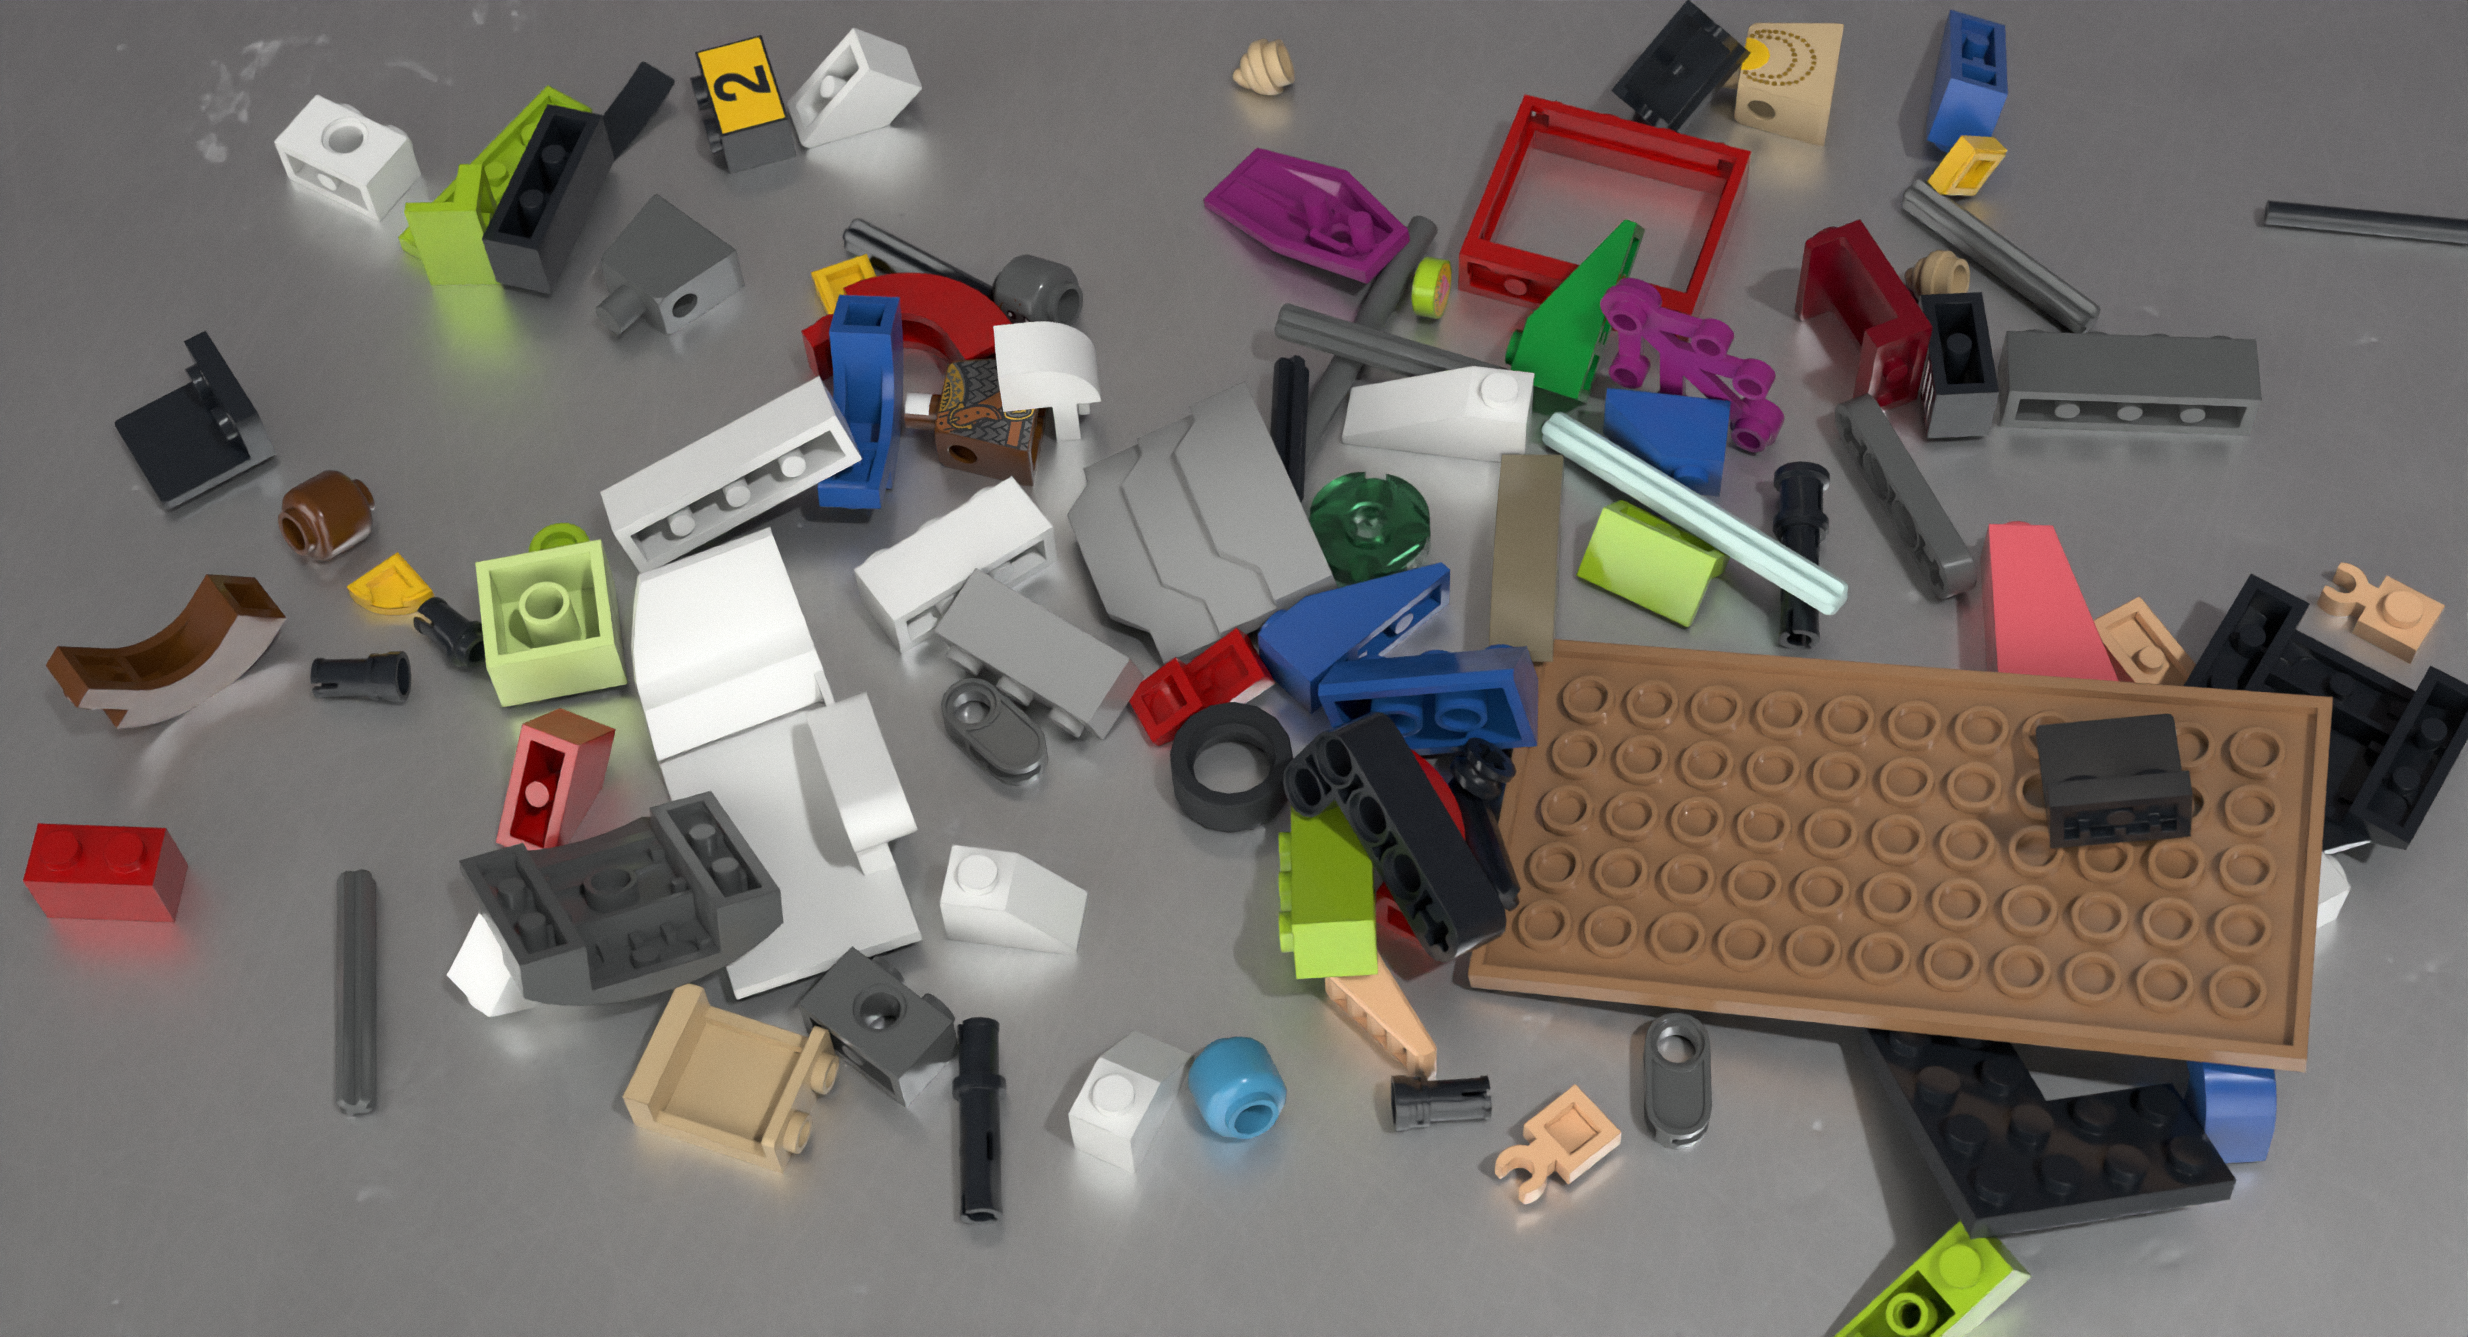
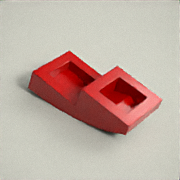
[1129,627,1275,746]

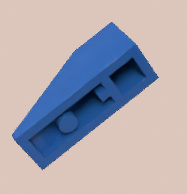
[1927,9,2008,153]
[1258,562,1450,714]

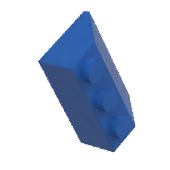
[1318,644,1538,755]

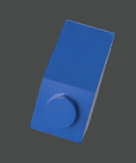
[1603,388,1731,497]

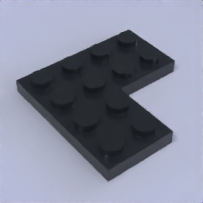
[1859,1027,2236,1240]

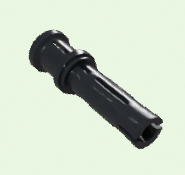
[1773,461,1830,650]

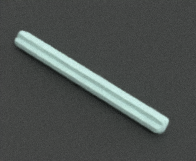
[1541,412,1848,615]

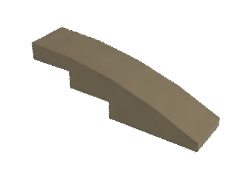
[1488,454,1564,662]

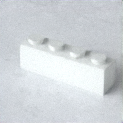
[600,376,862,574]

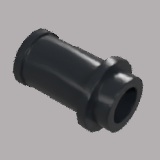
[413,597,486,668]

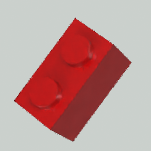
[23,823,188,923]

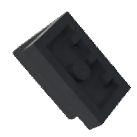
[115,330,276,509]
[2036,714,2193,849]

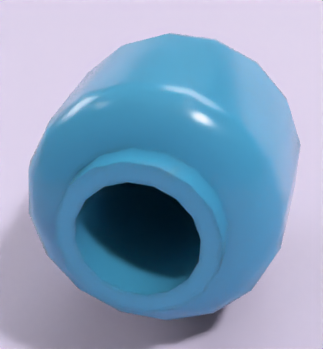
[1188,1036,1287,1139]

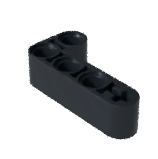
[1283,711,1507,963]

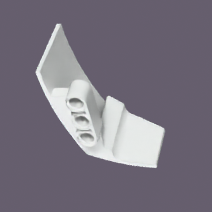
[631,527,923,1000]

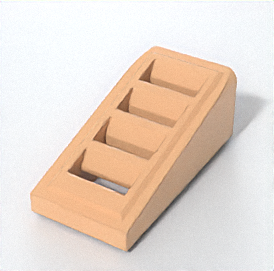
[1325,952,1437,1081]

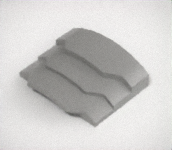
[1067,381,1338,665]

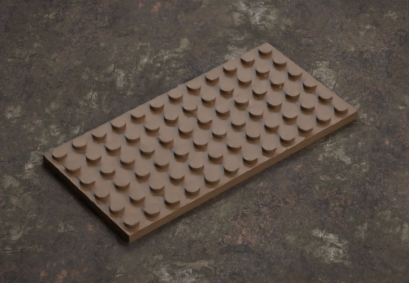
[1467,639,2333,1073]

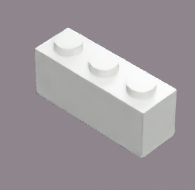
[854,476,1058,654]

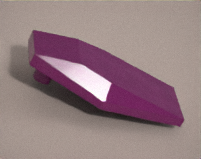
[1203,147,1410,284]

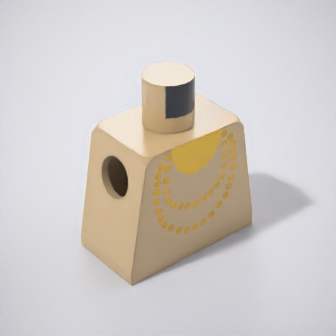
[1722,23,1844,146]

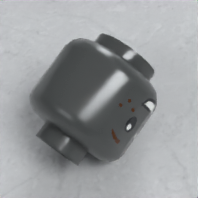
[992,254,1083,326]

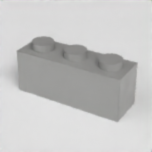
[934,568,1144,740]

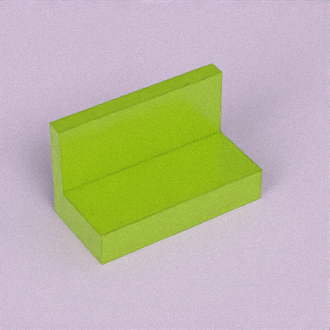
[404,164,501,285]
[1576,500,1730,627]

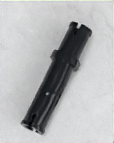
[952,1017,1007,1225]

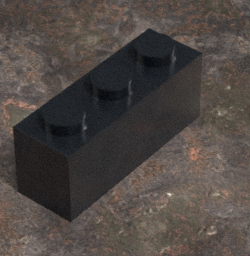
[482,104,615,294]

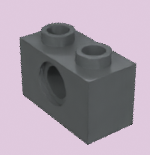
[798,946,959,1108]

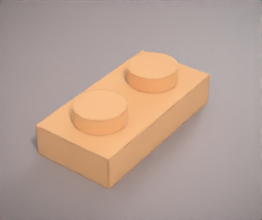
[2093,596,2196,686]

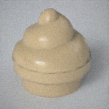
[1232,38,1295,96]
[1904,250,1970,301]

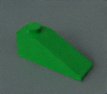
[1505,219,1645,404]

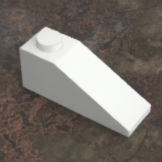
[1342,366,1534,463]

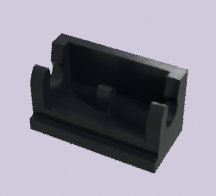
[1611,0,1751,134]

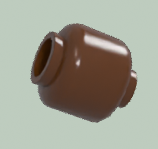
[278,470,375,561]

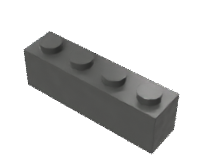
[1998,329,2262,436]

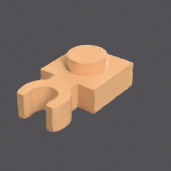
[2317,562,2445,664]
[1495,1084,1622,1204]

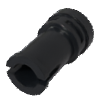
[310,651,412,702]
[1390,1075,1492,1131]

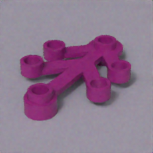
[1600,278,1785,452]

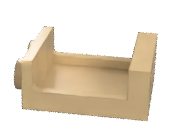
[623,983,839,1174]

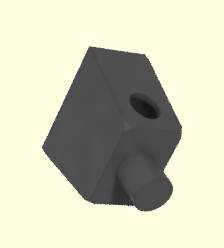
[595,194,745,335]

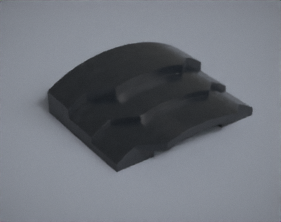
[2183,573,2468,854]

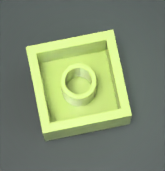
[475,539,628,707]

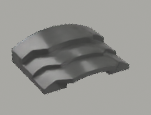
[459,791,784,1006]

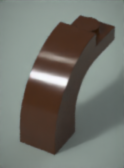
[45,574,287,729]

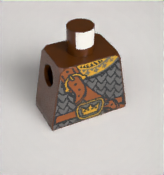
[904,358,1049,487]

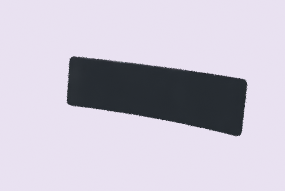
[602,62,675,161]

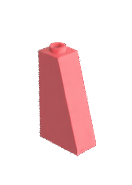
[1980,521,2119,681]

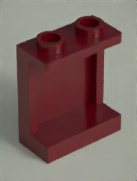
[1795,219,1932,412]

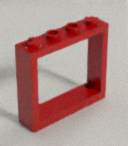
[1458,94,1752,343]

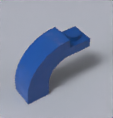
[817,295,904,509]

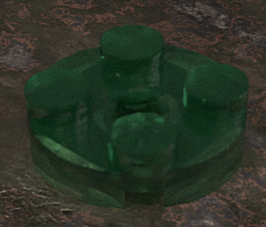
[1309,472,1431,586]

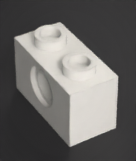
[274,94,422,222]

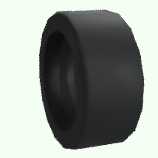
[1170,702,1293,832]

